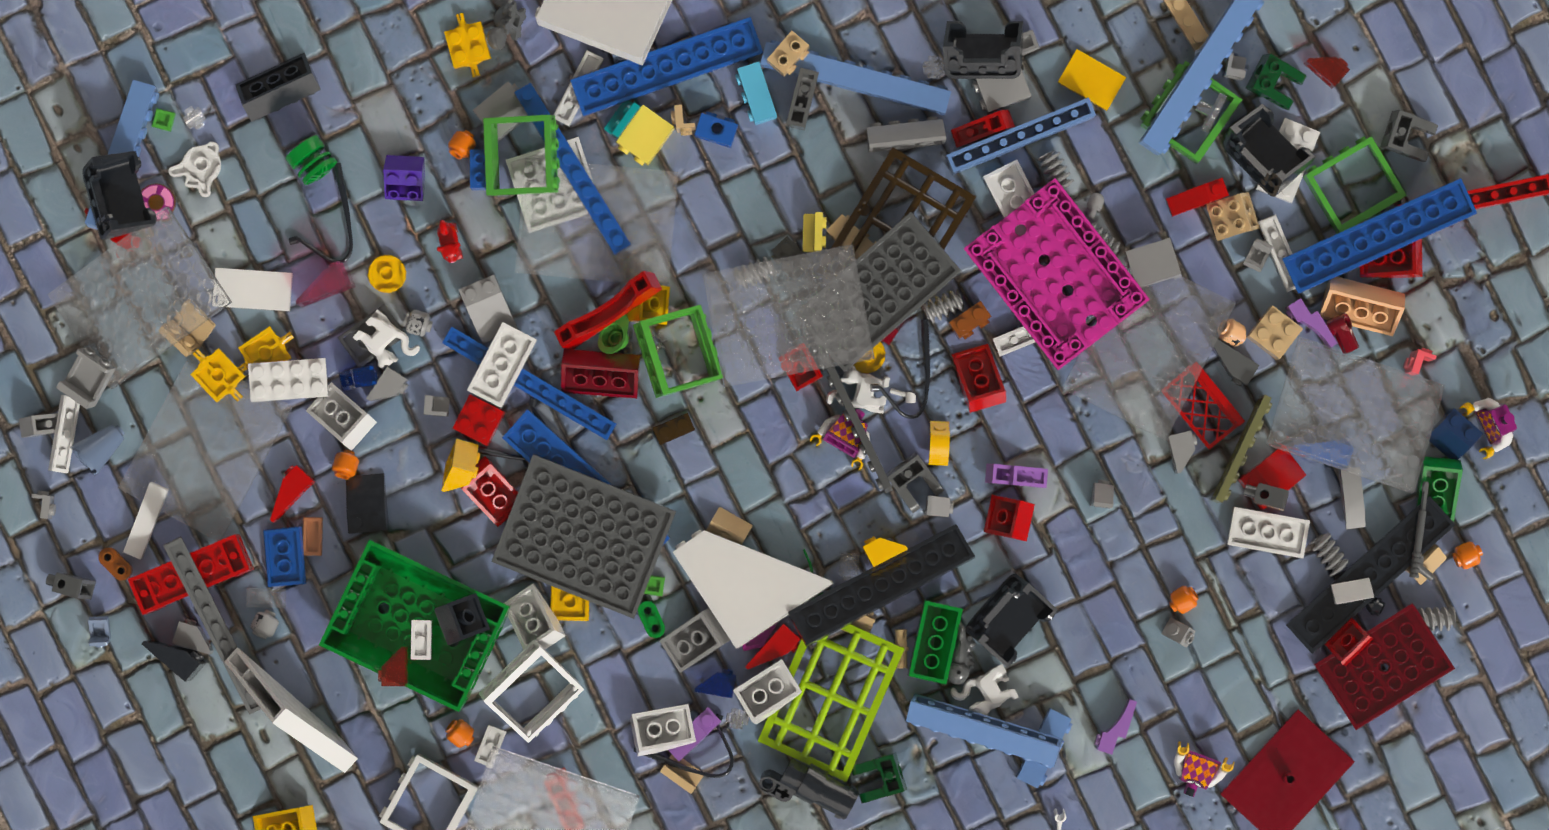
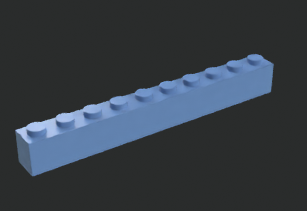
[1138,0,1264,156]
[760,40,951,116]

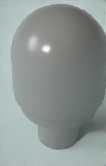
[1087,193,1104,220]

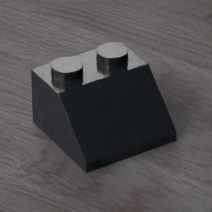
[434,593,490,645]

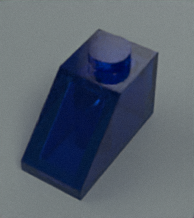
[339,365,378,391]
[694,669,736,698]

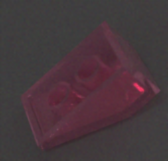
[295,261,356,307]

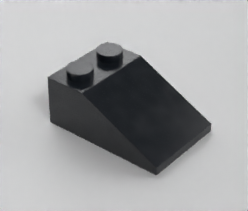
[346,473,389,534]
[141,640,207,682]

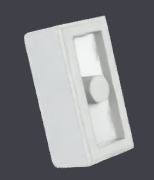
[1331,578,1374,604]

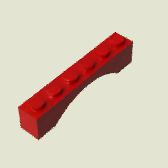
[554,271,662,349]

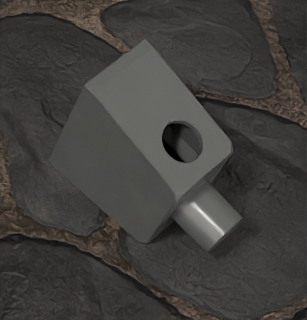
[1243,483,1289,511]
[46,572,96,600]

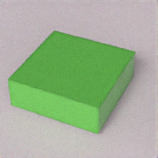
[152,108,176,132]
[644,575,665,596]

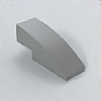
[1338,467,1366,530]

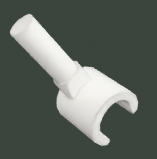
[890,388,916,403]
[1053,808,1066,830]

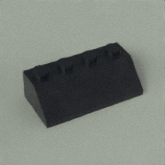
[235,52,321,122]

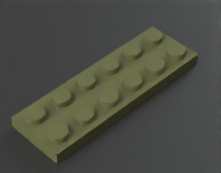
[1211,395,1272,503]

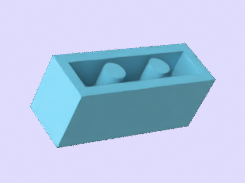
[735,62,777,125]

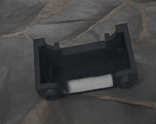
[943,21,1024,79]
[1223,104,1315,197]
[82,151,157,240]
[965,574,1058,668]

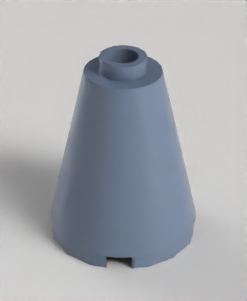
[70,425,125,476]

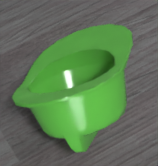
[598,314,629,354]

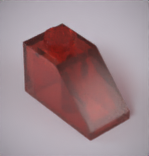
[1304,57,1350,89]
[378,646,408,686]

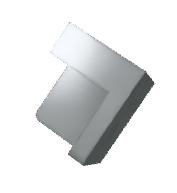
[1223,53,1246,81]
[424,395,450,417]

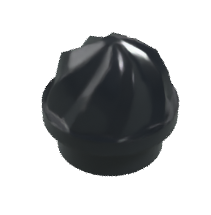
[1366,597,1386,616]

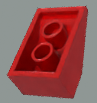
[1360,239,1423,278]
[952,344,1006,413]
[1237,445,1306,510]
[460,456,518,527]

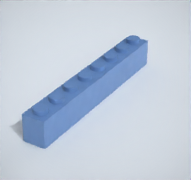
[85,80,159,230]
[945,97,1096,175]
[906,694,1063,767]

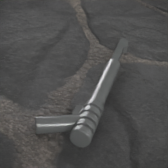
[1409,481,1435,581]

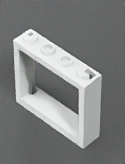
[479,639,584,743]
[379,753,479,830]

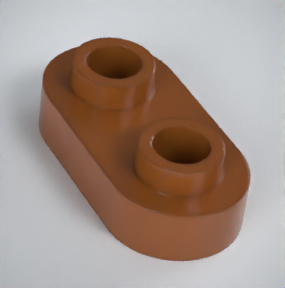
[99,548,133,580]

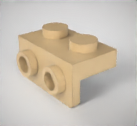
[671,105,696,136]

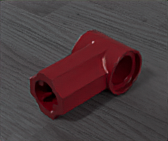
[1327,313,1359,354]

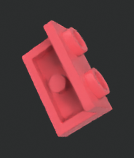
[1403,348,1436,376]

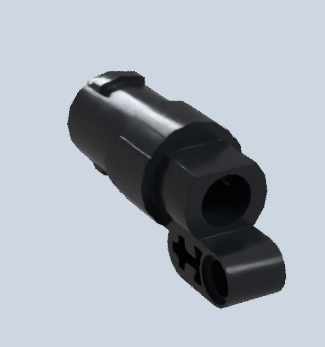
[759,758,859,820]

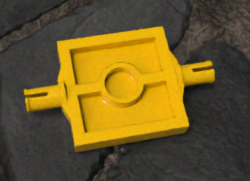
[444,13,492,78]
[237,326,294,373]
[190,348,246,403]

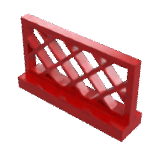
[1160,361,1245,450]

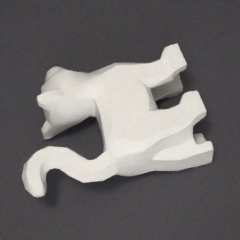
[353,309,420,369]
[826,366,890,414]
[951,664,1018,716]

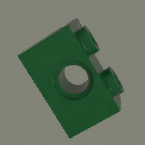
[1245,54,1307,110]
[852,752,907,804]

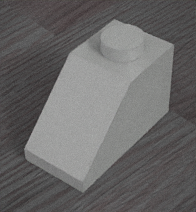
[366,367,409,401]
[19,413,58,438]
[1166,431,1197,474]
[1090,480,1114,509]
[925,496,954,517]
[173,618,213,654]

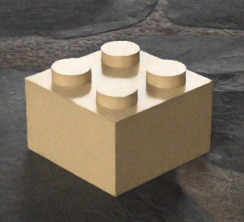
[1246,305,1303,360]

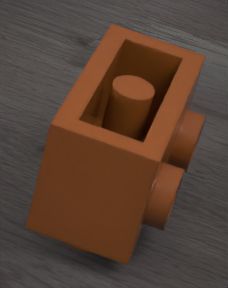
[948,301,992,339]

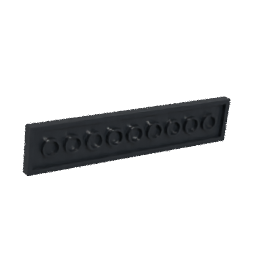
[1286,496,1456,654]
[788,524,975,647]

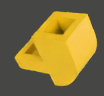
[929,421,950,466]

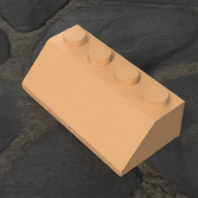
[1319,277,1405,336]

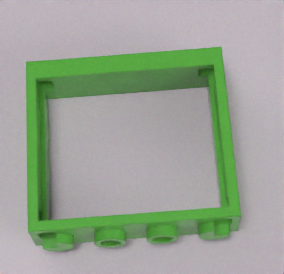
[1140,61,1243,164]
[483,115,560,196]
[1303,136,1407,234]
[633,305,724,398]

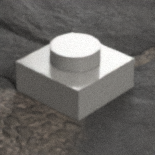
[1022,30,1040,55]

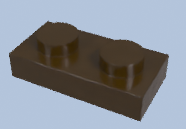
[653,413,695,445]

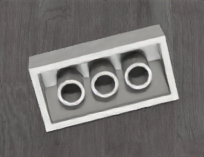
[866,117,946,152]

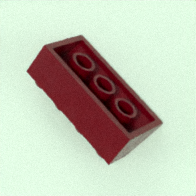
[561,349,640,399]

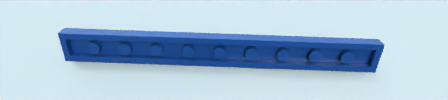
[514,82,631,256]
[442,327,617,440]

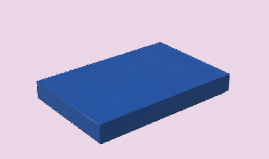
[263,526,306,587]

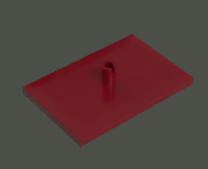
[1314,603,1455,730]
[1220,709,1355,830]

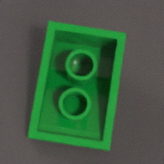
[1416,456,1463,522]

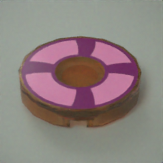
[141,183,176,222]

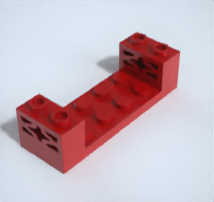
[128,534,254,615]

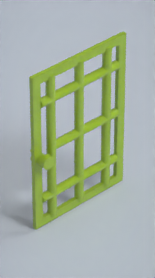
[758,624,905,782]

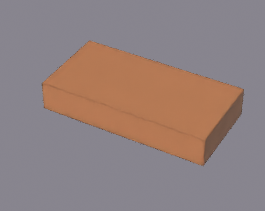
[303,517,323,556]

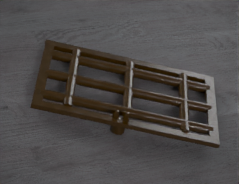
[817,147,977,281]

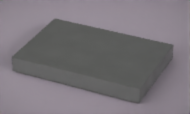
[337,304,404,369]

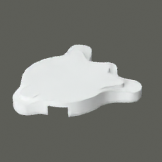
[168,142,221,197]

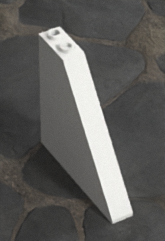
[535,0,672,66]
[673,530,834,648]
[224,647,358,773]

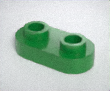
[638,601,665,638]

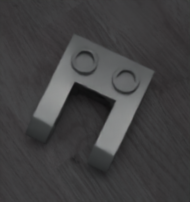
[1380,110,1438,162]
[886,452,944,513]

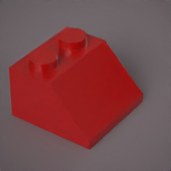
[984,495,1035,542]

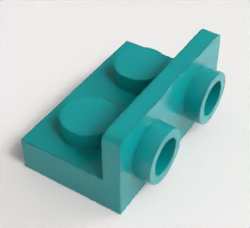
[604,101,641,139]

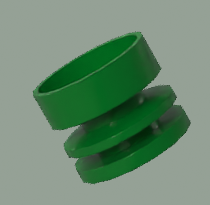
[285,135,337,185]

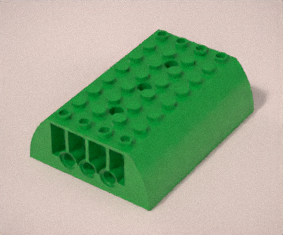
[319,540,510,712]

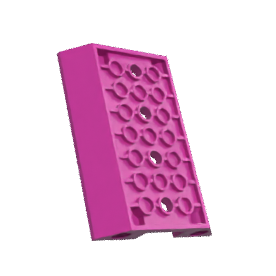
[963,178,1150,370]

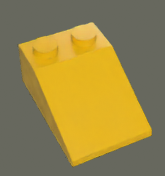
[253,805,317,830]

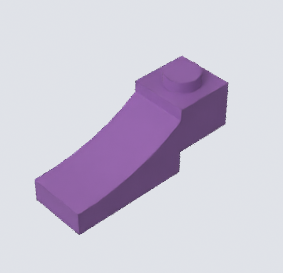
[1285,298,1338,348]
[985,464,1048,488]
[1094,699,1137,755]
[669,707,721,761]

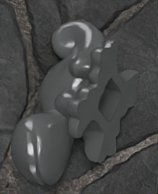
[487,0,526,50]
[948,625,976,685]

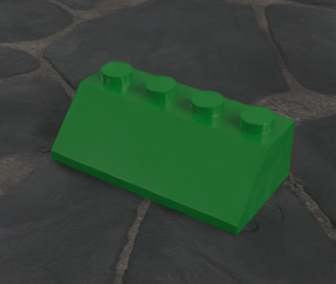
[907,600,963,684]

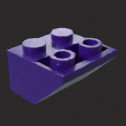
[383,155,425,201]

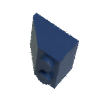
[1425,408,1484,460]

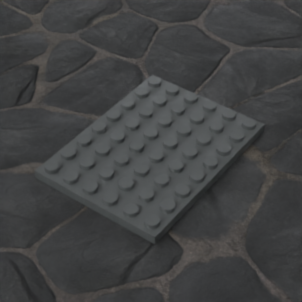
[491,454,676,619]

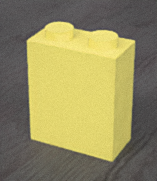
[616,105,675,166]

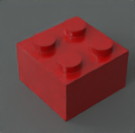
[452,394,506,446]

